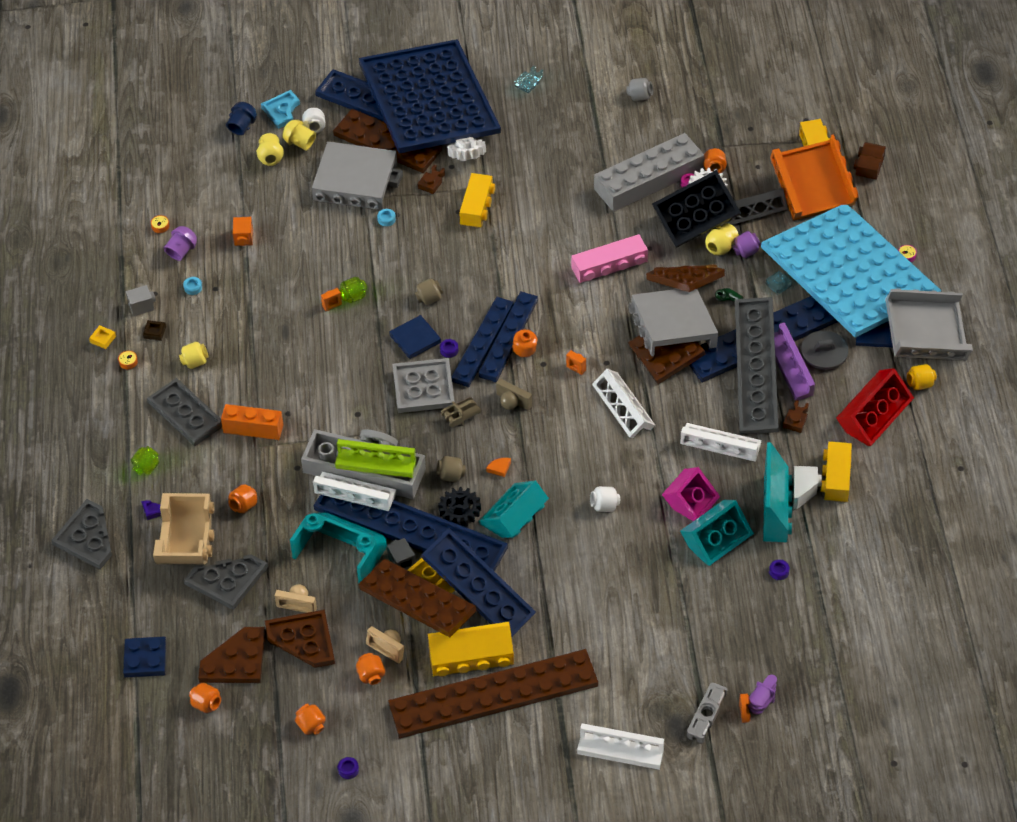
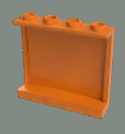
[770,134,858,221]

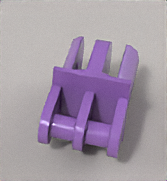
[748,675,777,715]

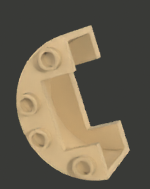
[153,493,214,565]

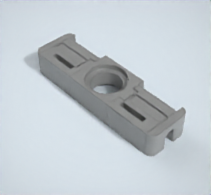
[687,683,727,743]

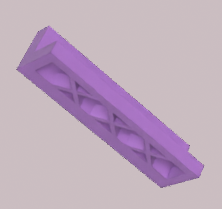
[774,322,815,401]

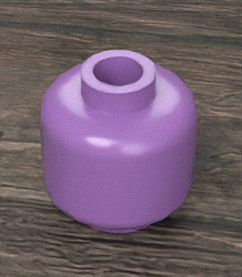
[732,231,761,258]

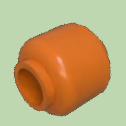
[703,148,727,173]
[512,329,538,357]
[228,484,257,513]
[356,653,385,685]
[189,683,221,713]
[295,704,326,735]

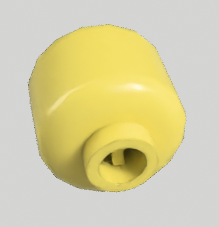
[179,342,209,369]

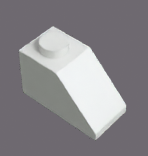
[793,466,822,509]

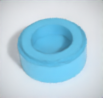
[377,209,396,226]
[183,277,202,295]

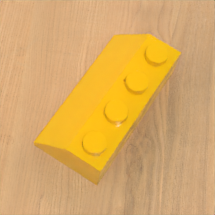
[428,622,514,676]

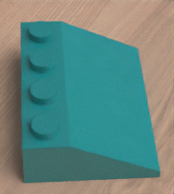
[763,442,792,542]

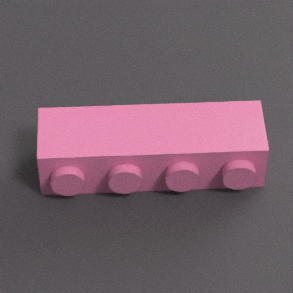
[571,234,648,283]

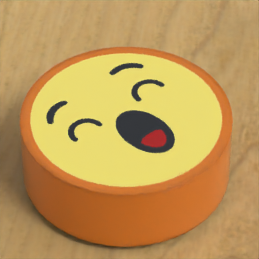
[151,215,170,233]
[118,351,138,369]

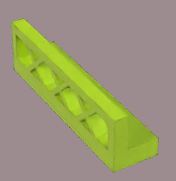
[335,439,416,478]

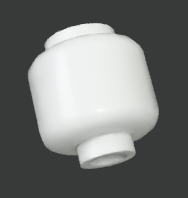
[302,108,326,134]
[590,486,620,512]

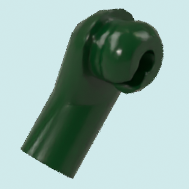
[715,288,744,302]

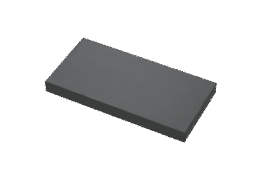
[147,378,222,446]

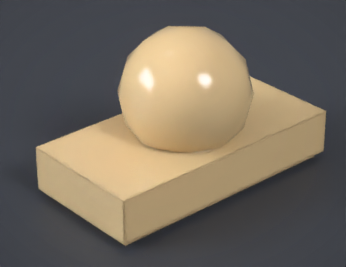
[275,584,317,613]
[366,626,404,664]

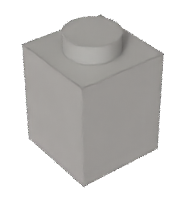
[126,285,156,316]

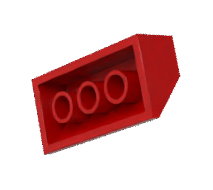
[836,368,914,446]

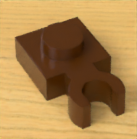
[418,165,445,194]
[783,400,809,433]

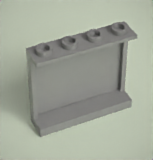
[312,141,397,210]
[885,288,973,360]
[628,289,718,356]

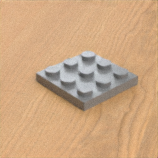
[392,358,455,413]

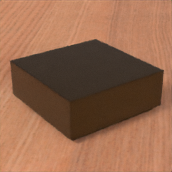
[143,320,166,341]

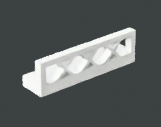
[592,369,655,438]
[680,423,761,461]
[313,472,396,511]
[577,723,664,770]

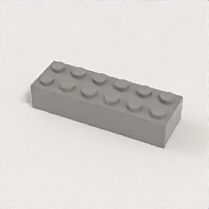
[594,133,705,212]
[301,429,426,499]

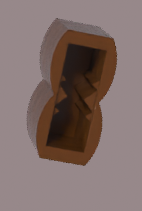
[853,142,886,180]

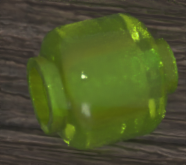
[339,276,367,304]
[131,446,160,475]

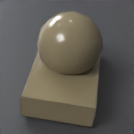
[496,379,532,411]

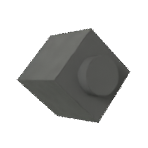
[387,538,416,570]

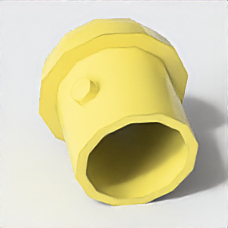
[282,120,316,151]
[256,133,284,166]
[705,223,739,255]

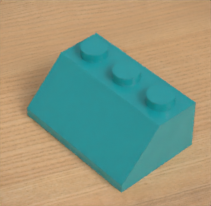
[478,480,549,538]
[680,500,754,566]

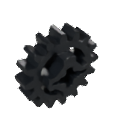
[438,487,481,526]

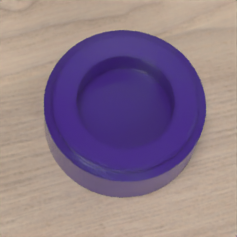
[440,339,459,358]
[769,560,790,580]
[338,757,359,779]

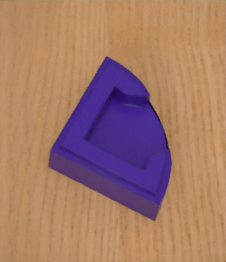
[141,500,161,520]

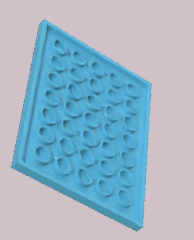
[761,204,941,337]

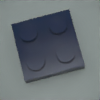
[123,636,166,678]

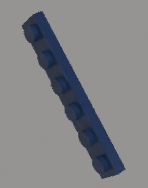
[479,291,538,382]
[451,297,514,387]

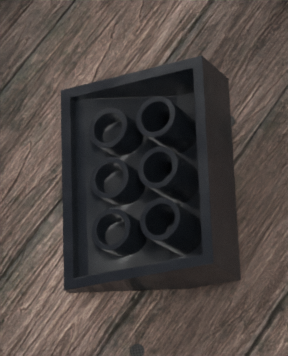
[652,170,741,248]

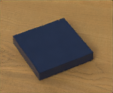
[389,315,441,359]

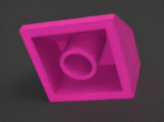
[662,467,720,521]

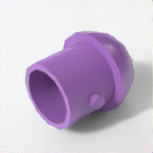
[164,226,197,261]

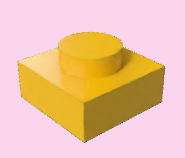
[89,325,116,349]

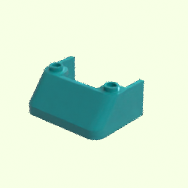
[290,512,387,583]

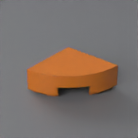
[486,458,511,477]
[739,694,750,723]

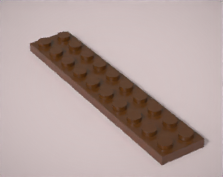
[388,649,598,739]

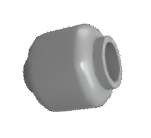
[626,78,653,102]

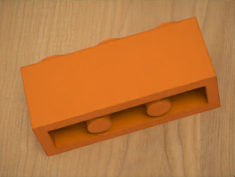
[221,404,283,440]

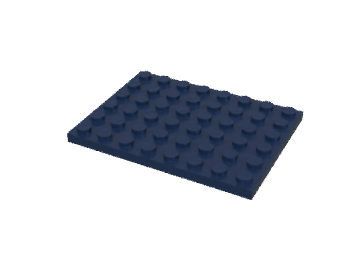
[359,39,501,153]

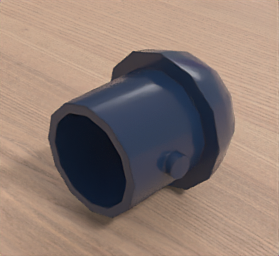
[226,102,257,135]

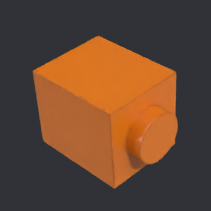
[233,217,253,246]

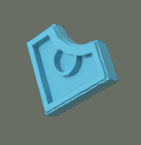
[261,90,300,129]

